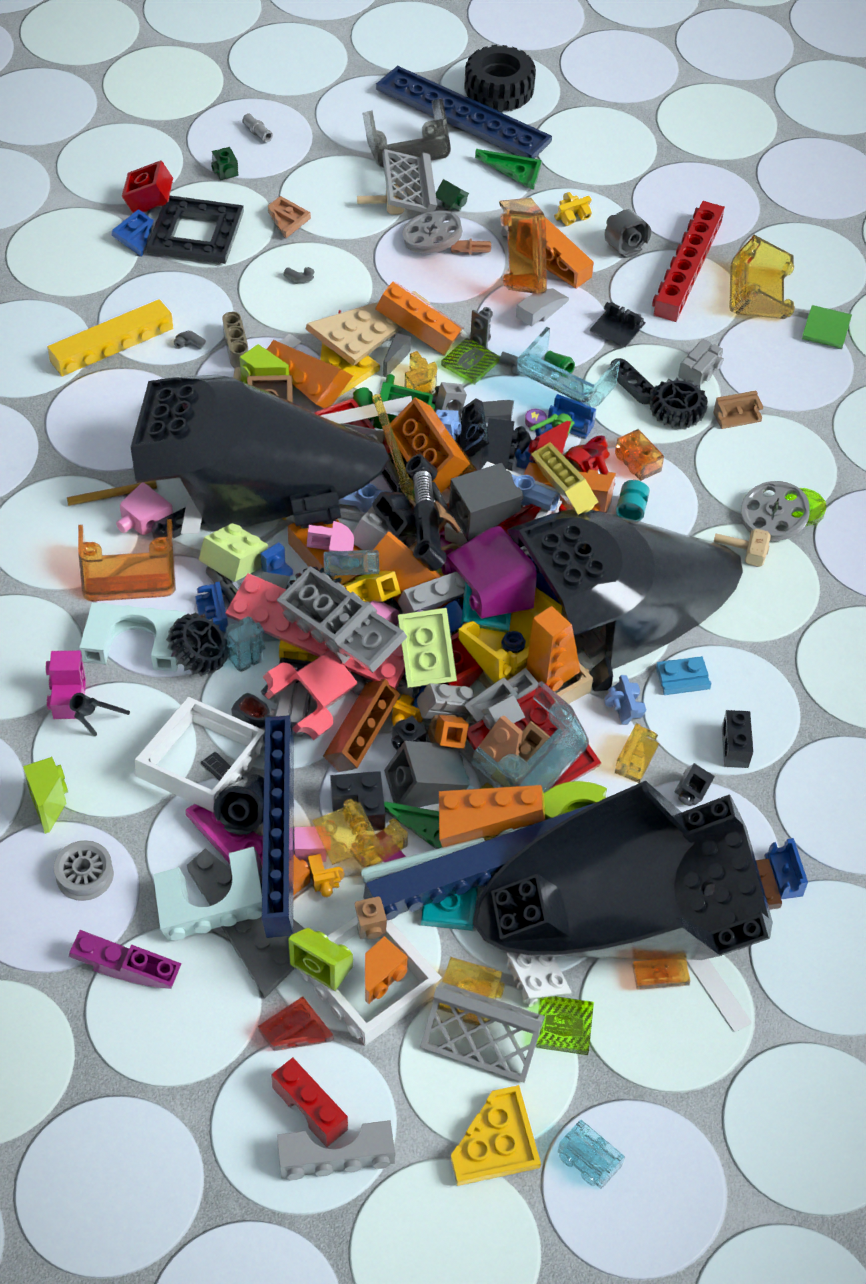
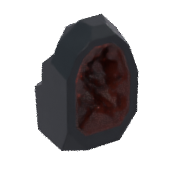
[231,693,270,728]

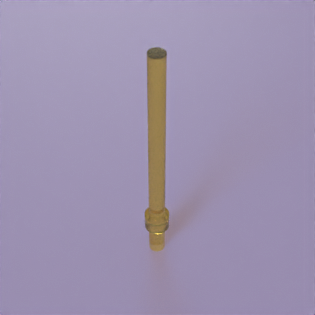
[372,394,416,503]

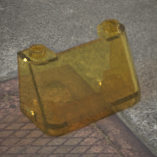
[729,235,795,319]

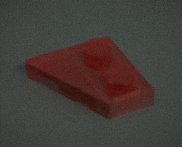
[258,997,334,1051]

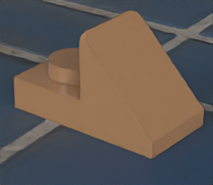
[514,721,551,776]

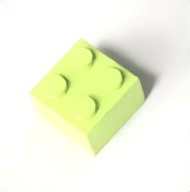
[199,523,268,582]

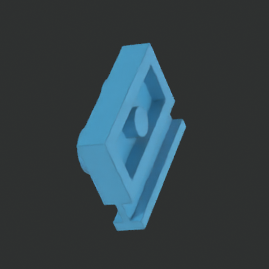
[656,656,712,695]

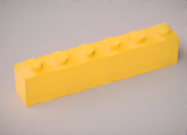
[47,299,173,376]

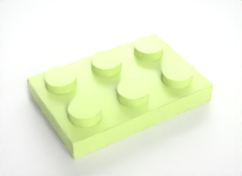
[398,608,457,688]

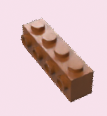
[323,679,400,772]

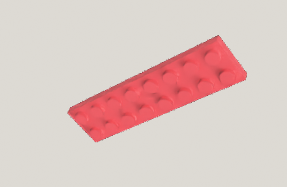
[225,573,406,689]

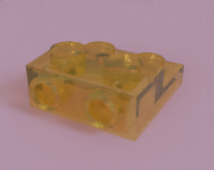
[438,957,505,1026]

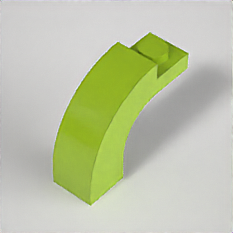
[538,781,607,823]

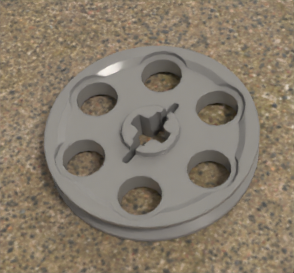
[402,211,463,253]
[741,481,809,541]

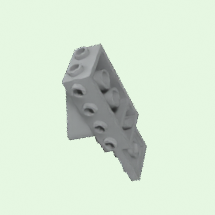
[277,566,407,672]

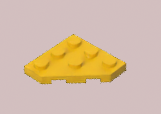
[320,342,380,397]
[451,1085,541,1186]

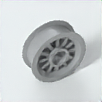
[54,840,114,901]

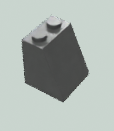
[449,463,523,541]
[384,741,470,808]

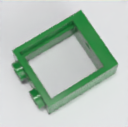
[373,382,435,431]

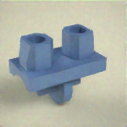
[604,675,647,725]

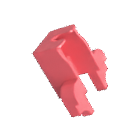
[263,650,357,740]

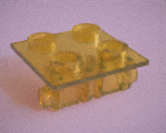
[312,799,380,865]

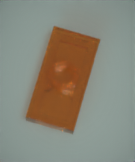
[632,959,690,990]

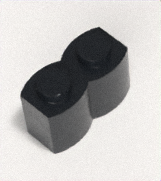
[372,492,416,536]

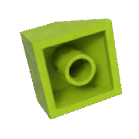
[240,344,289,384]
[23,757,68,834]
[289,928,353,991]

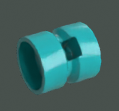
[616,480,650,521]

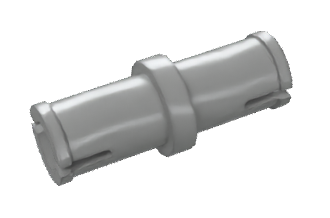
[242,113,273,142]

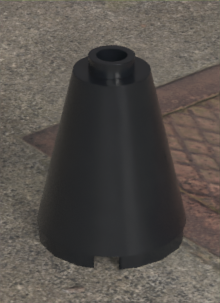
[213,774,264,835]

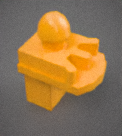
[391,694,424,725]
[308,854,345,898]

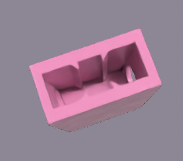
[116,482,173,535]

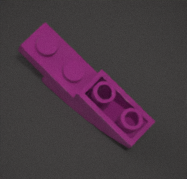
[68,930,182,989]

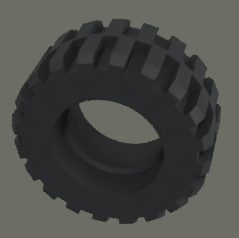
[464,45,536,112]

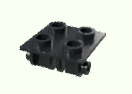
[590,302,646,348]

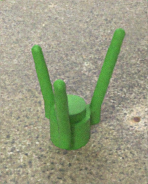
[529,413,574,440]

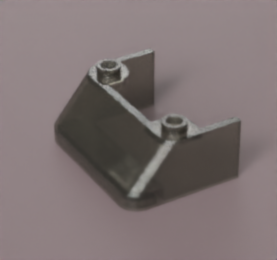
[362,98,451,169]

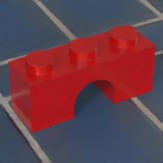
[271,1057,348,1148]

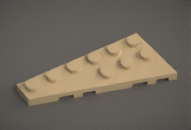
[305,291,430,366]

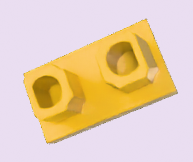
[554,192,592,226]

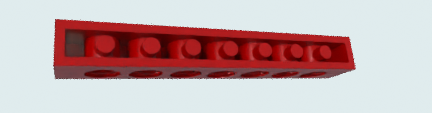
[652,201,725,322]

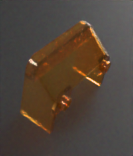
[499,197,547,294]
[78,519,176,602]

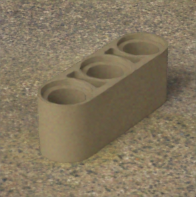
[222,312,249,368]

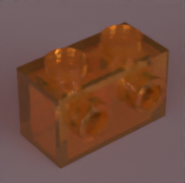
[615,429,664,481]

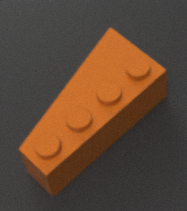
[516,208,594,289]
[266,340,353,409]
[523,462,616,513]
[527,606,580,691]
[439,785,545,848]

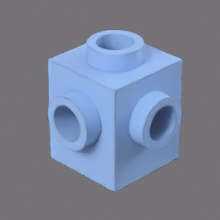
[436,410,461,441]

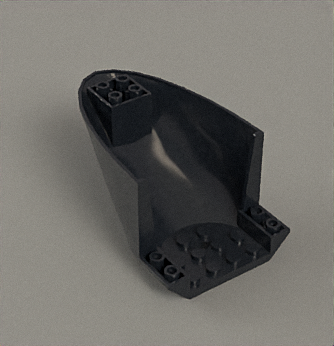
[130,375,390,532]
[508,510,743,670]
[473,780,773,960]

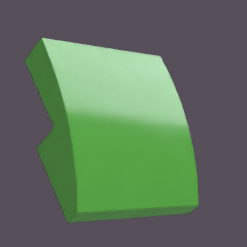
[802,305,852,349]

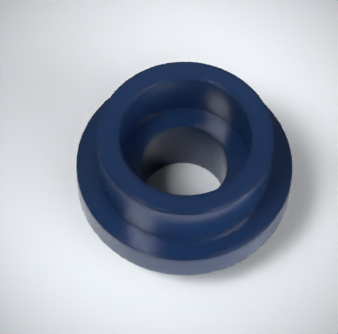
[501,631,526,653]

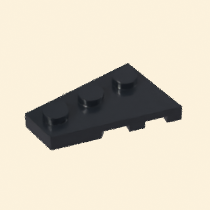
[457,398,489,459]

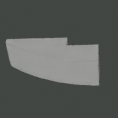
[516,288,569,327]
[464,668,540,723]

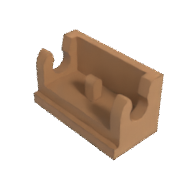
[713,390,763,429]

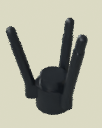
[69,693,130,736]

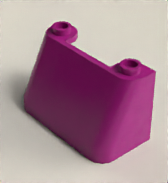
[441,526,536,618]

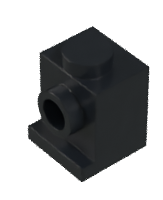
[674,763,715,805]

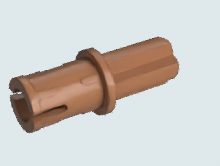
[451,238,491,255]

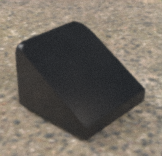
[589,657,613,691]

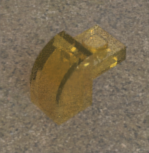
[404,351,437,394]

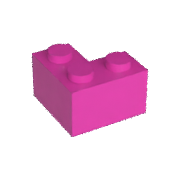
[45,650,86,719]

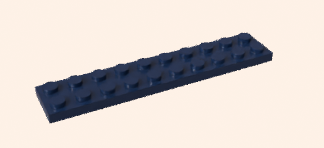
[376,65,552,159]

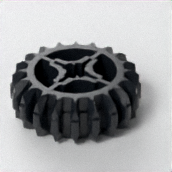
[650,377,708,429]
[166,612,230,676]

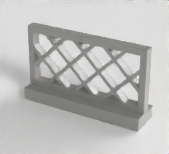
[382,149,437,214]
[420,982,545,1083]

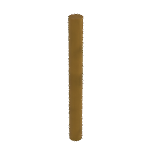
[67,481,157,506]

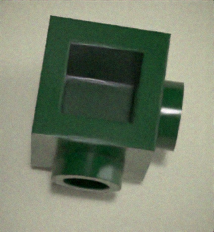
[211,147,239,181]
[436,179,469,211]

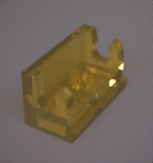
[615,723,659,783]
[350,818,408,868]

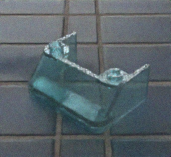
[517,327,620,408]
[471,681,589,793]

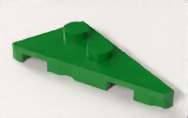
[475,149,542,190]
[384,802,442,849]

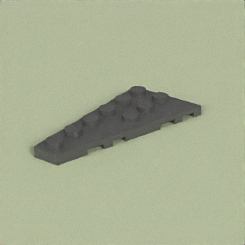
[187,848,305,999]

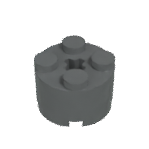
[605,209,651,257]

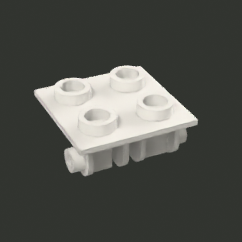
[507,952,572,1007]

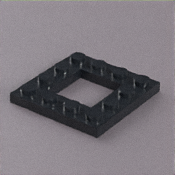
[146,195,244,264]

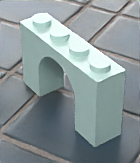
[80,602,186,672]
[153,847,262,941]

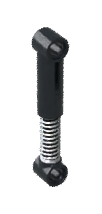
[406,454,447,571]

